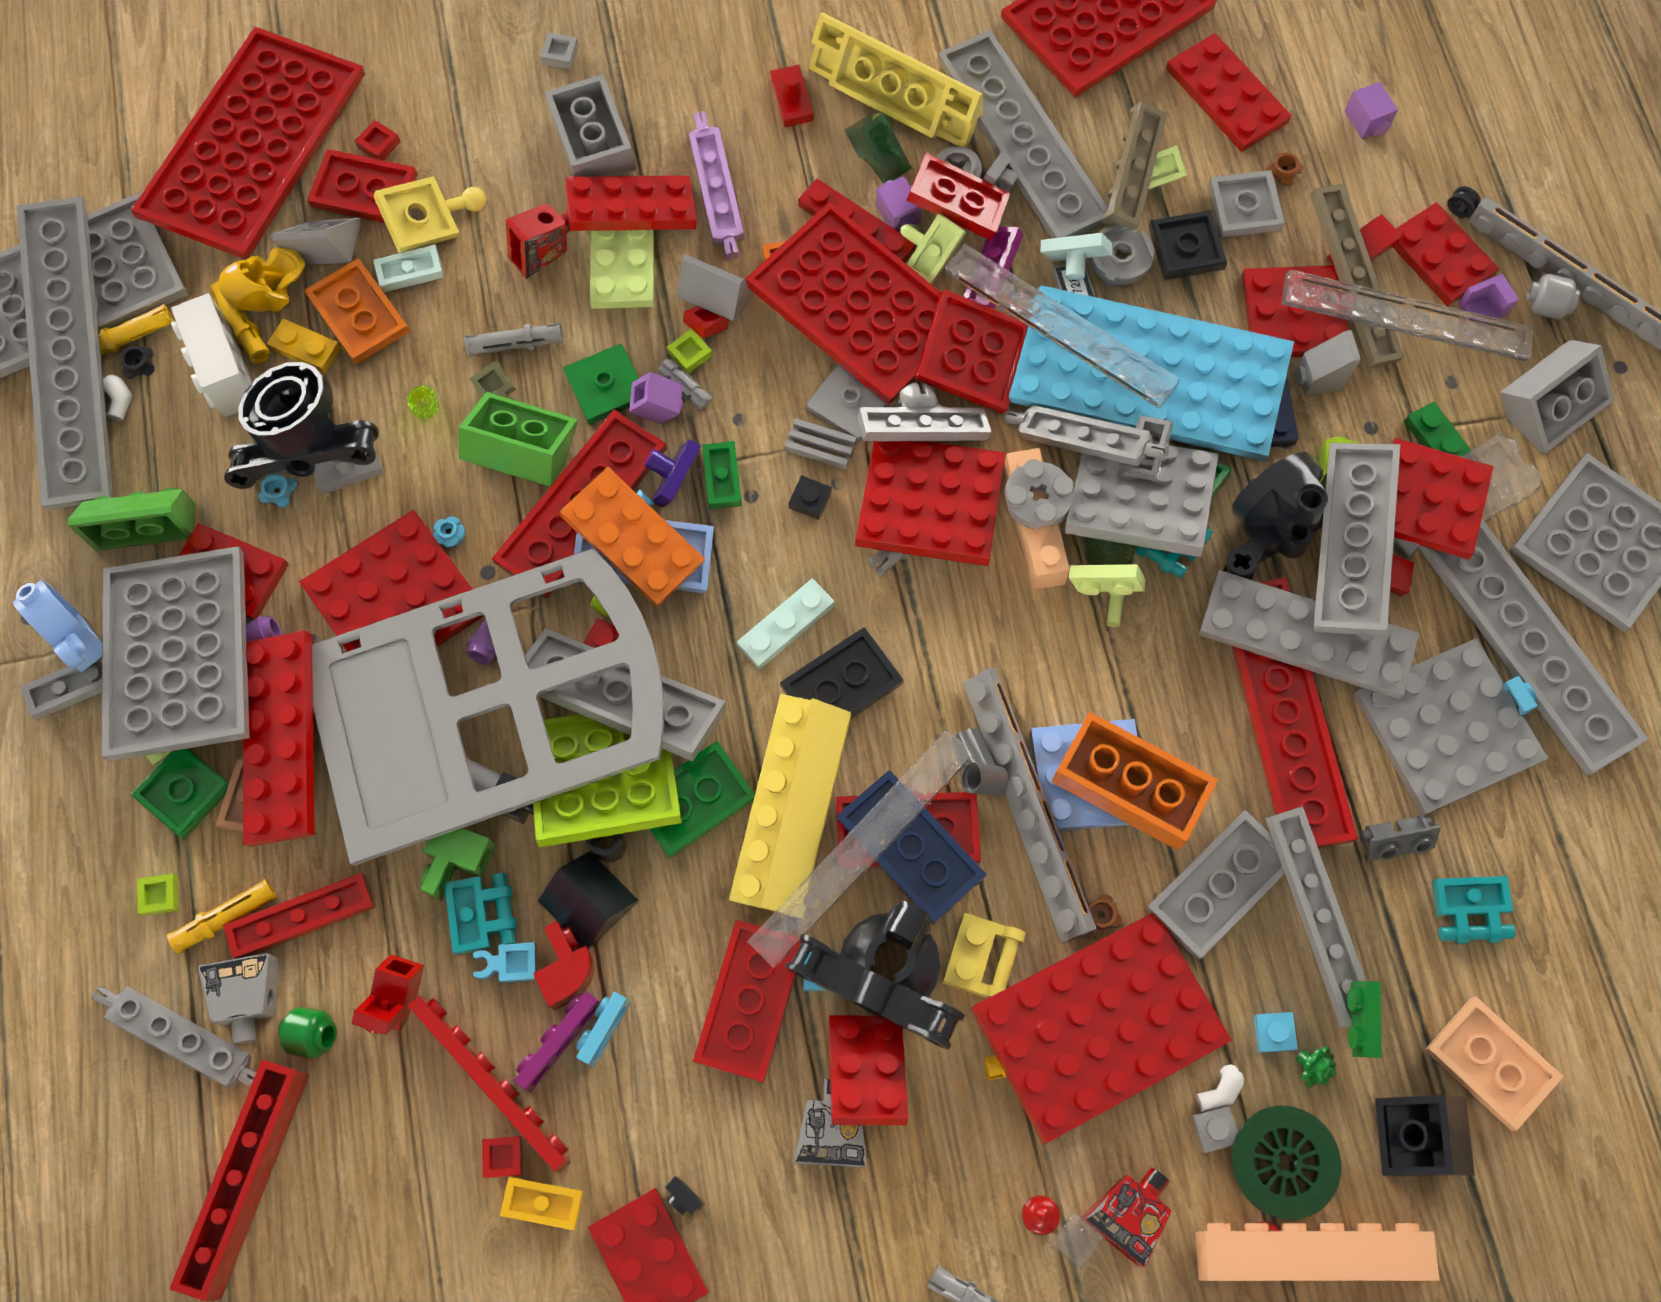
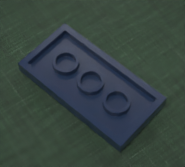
[836,770,987,925]

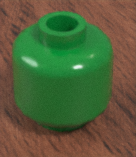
[278,1007,337,1059]

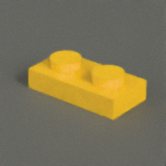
[267,318,341,374]
[500,1177,584,1230]

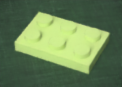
[590,230,655,309]

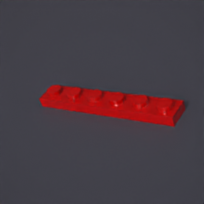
[408,996,571,1172]

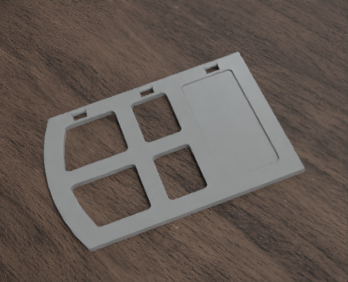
[312,549,664,866]

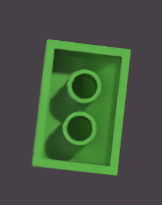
[459,392,578,486]
[68,488,195,551]

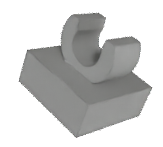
[983,151,1019,192]

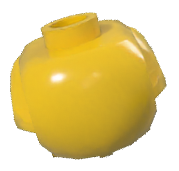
[218,247,305,312]

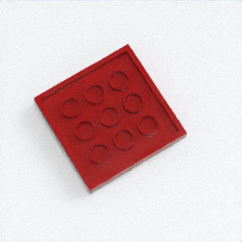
[855,441,1005,566]
[299,509,484,652]

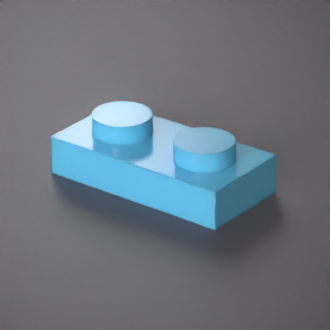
[576,991,631,1068]

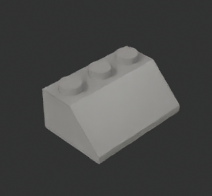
[1500,340,1615,453]

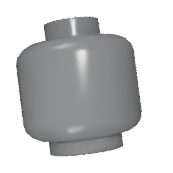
[1526,274,1580,320]

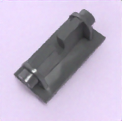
[1360,815,1441,862]

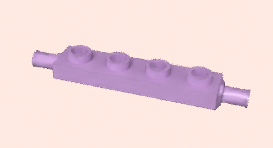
[689,111,744,260]

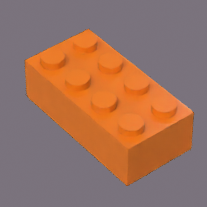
[1052,711,1218,851]

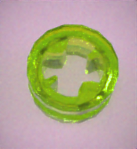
[407,385,439,419]

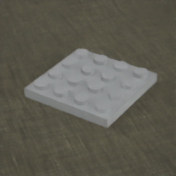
[1065,445,1219,557]
[1510,453,1661,632]
[1353,638,1549,816]

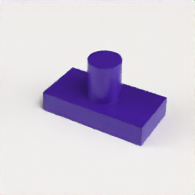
[644,439,701,508]

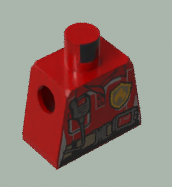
[505,204,570,279]
[1080,1167,1171,1267]

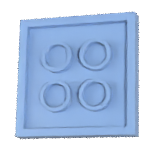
[1030,719,1137,831]

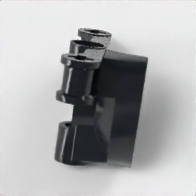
[224,362,379,489]
[1223,452,1328,580]
[785,901,965,1050]

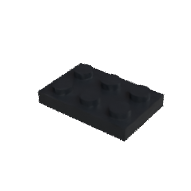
[780,627,904,720]

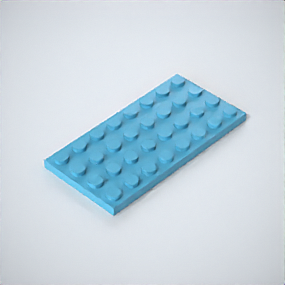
[1009,285,1294,462]

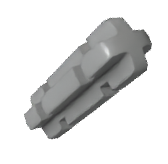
[658,359,712,410]

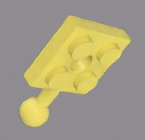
[374,176,487,253]

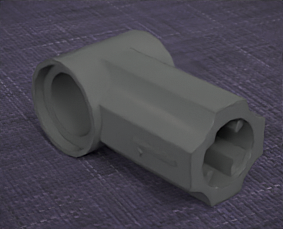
[952,728,1008,797]

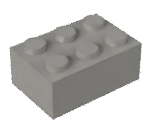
[544,74,636,176]

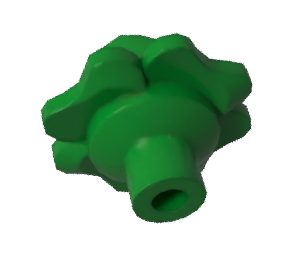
[1296,1046,1336,1088]

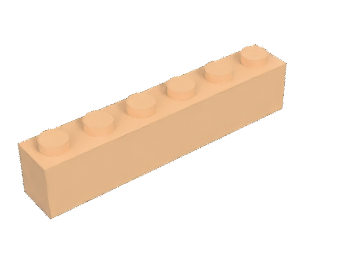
[1195,1223,1440,1281]

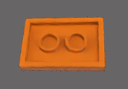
[304,258,410,365]

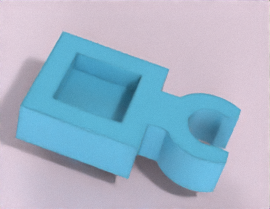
[473,942,538,983]

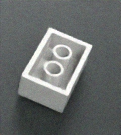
[171,293,253,418]

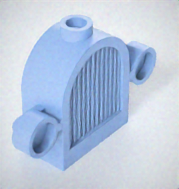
[13,579,103,673]

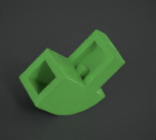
[420,829,496,901]

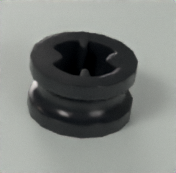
[1447,186,1481,218]

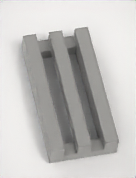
[784,418,857,470]

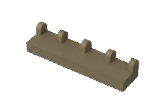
[1102,101,1167,230]

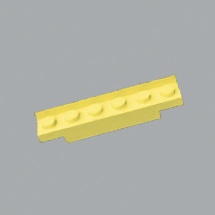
[808,13,983,148]
[729,694,852,919]

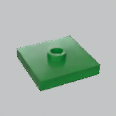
[562,343,639,425]
[130,748,229,840]

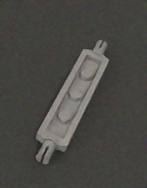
[1004,405,1169,467]
[91,986,256,1090]

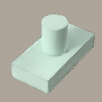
[1041,233,1112,280]

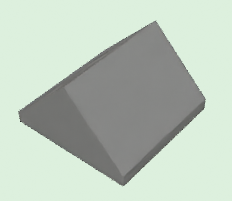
[270,218,361,265]
[677,254,754,321]

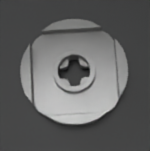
[1089,224,1154,287]
[1005,459,1074,529]

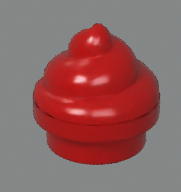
[1022,1196,1060,1235]

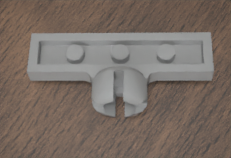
[857,382,991,441]

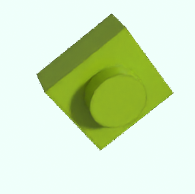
[667,329,713,374]
[137,873,179,916]

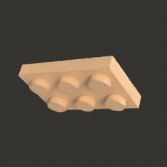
[1425,996,1564,1131]

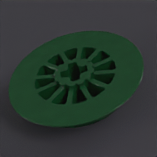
[1232,1106,1342,1220]

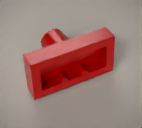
[770,65,814,128]

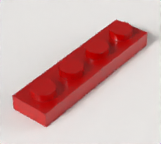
[798,178,916,262]
[223,872,375,959]

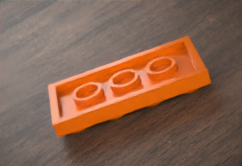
[560,467,705,608]

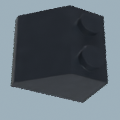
[1375,1095,1475,1176]

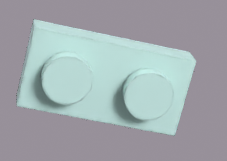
[373,245,444,293]

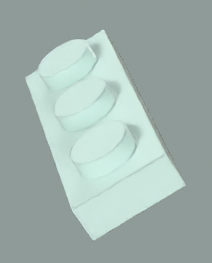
[736,578,835,670]

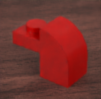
[533,921,594,1011]
[351,954,424,1035]

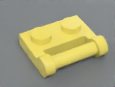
[943,913,1026,998]

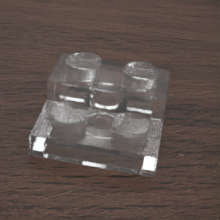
[1463,432,1542,523]

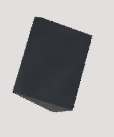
[538,851,639,950]

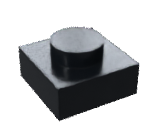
[788,475,832,520]
[665,1176,705,1215]

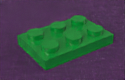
[649,741,755,859]

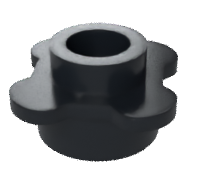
[121,346,155,379]

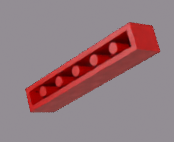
[169,1059,310,1301]

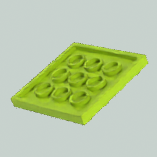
[533,714,682,848]

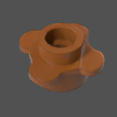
[1266,152,1303,186]
[1087,894,1122,936]

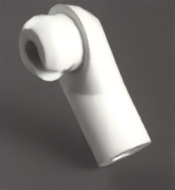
[103,375,132,422]
[1196,1064,1244,1112]

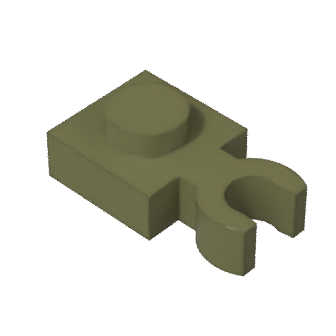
[469,361,517,401]

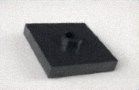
[1149,210,1227,280]

